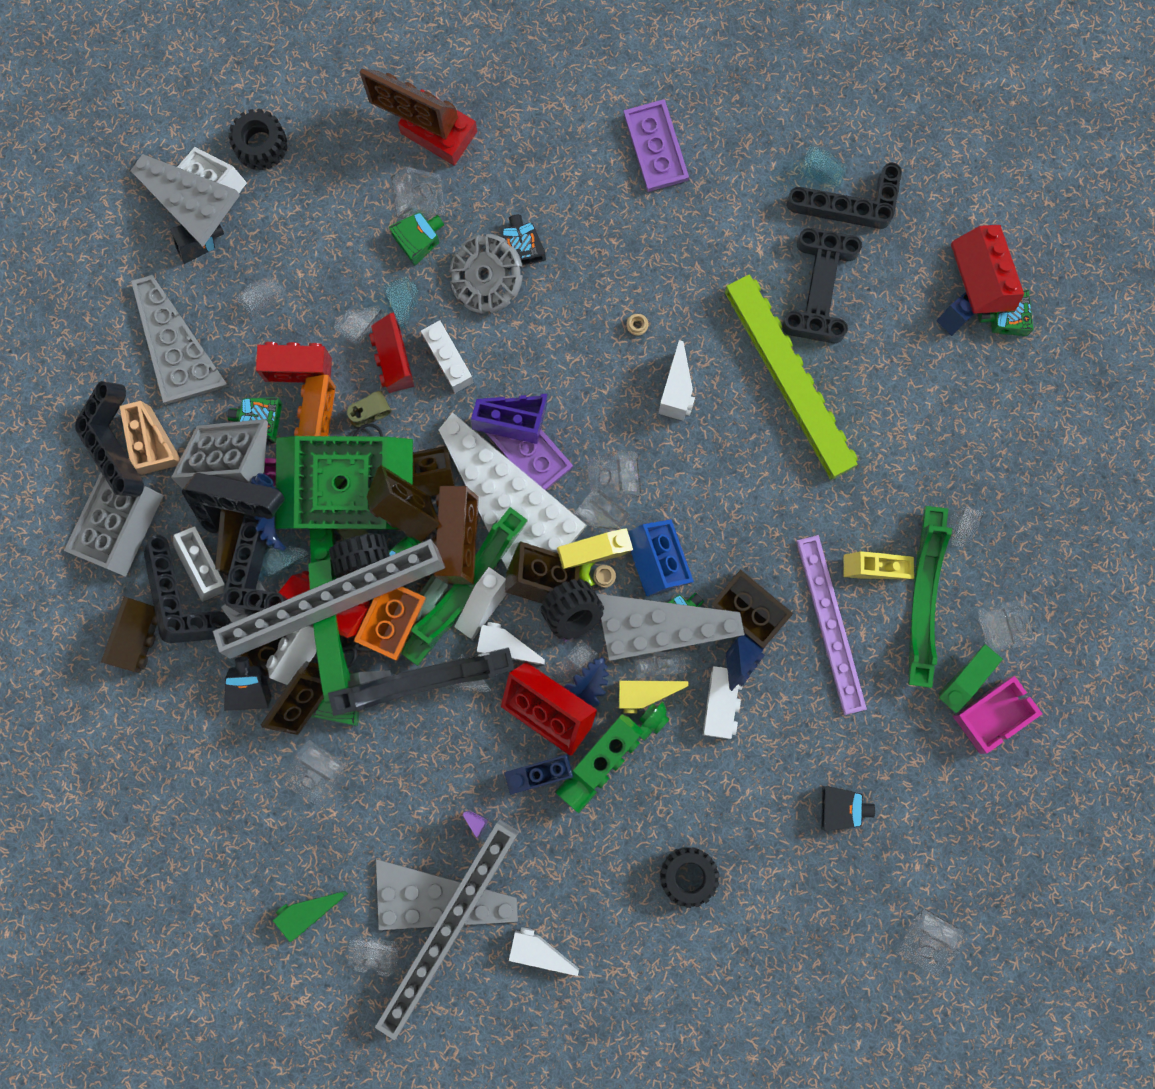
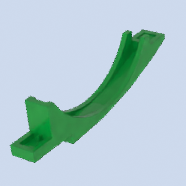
[908,506,952,688]
[401,507,528,666]
[308,529,350,703]

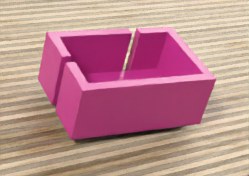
[953,676,1043,754]

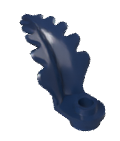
[251,473,286,551]
[564,657,609,707]

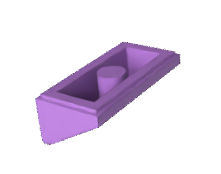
[463,810,488,838]

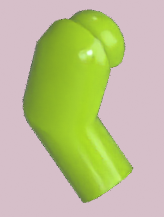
[579,562,595,586]

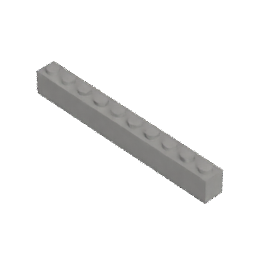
[213,539,445,659]
[375,820,520,1040]

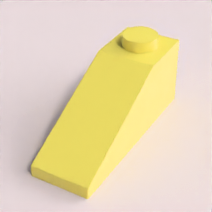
[557,528,633,569]
[843,551,914,579]
[619,681,688,714]

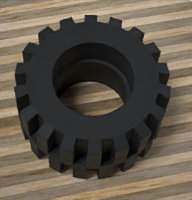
[228,109,288,170]
[329,534,390,578]
[541,579,604,640]
[660,847,720,908]

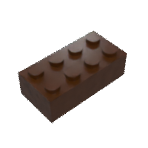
[433,486,479,584]

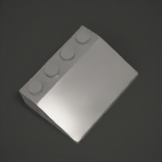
[171,419,268,489]
[64,473,164,577]

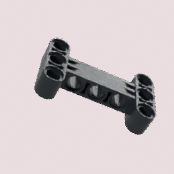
[782,228,862,343]

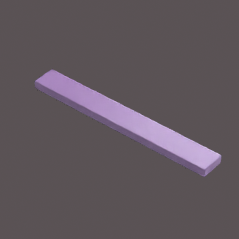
[796,535,867,715]

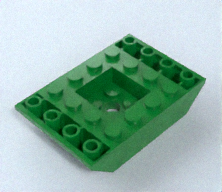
[275,436,413,530]

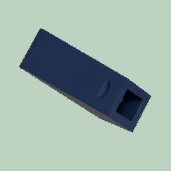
[936,292,976,336]
[726,633,767,691]
[504,754,573,795]

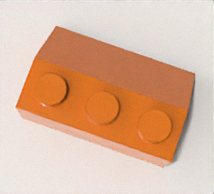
[294,375,336,436]
[354,586,426,661]

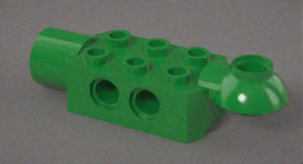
[555,701,670,813]

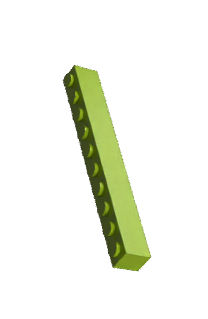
[725,274,858,480]

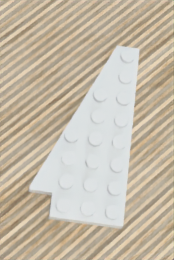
[439,413,587,569]

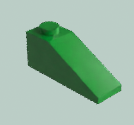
[938,644,1003,713]
[273,891,348,942]

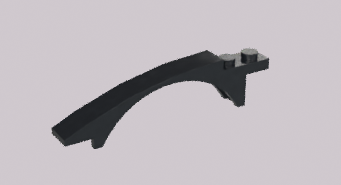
[328,647,514,716]

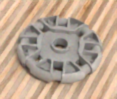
[449,234,523,314]

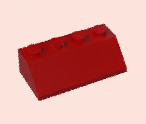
[951,225,1024,314]
[278,571,372,638]
[501,662,597,756]

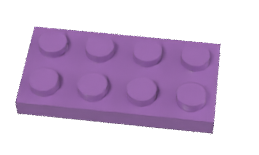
[623,99,689,192]
[484,430,573,490]

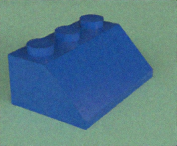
[628,519,694,597]

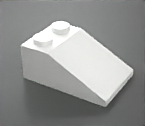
[178,147,247,193]
[659,340,695,421]

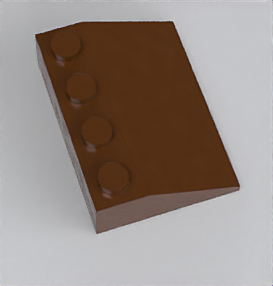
[360,68,458,139]

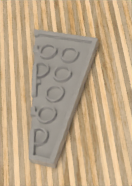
[130,154,240,247]
[131,275,229,405]
[597,594,744,661]
[376,859,518,930]

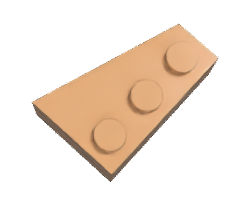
[120,401,181,475]

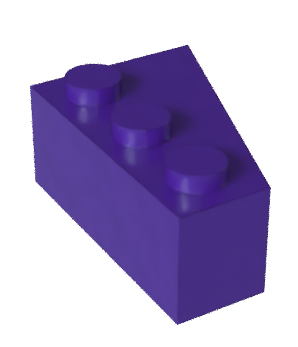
[471,394,547,444]

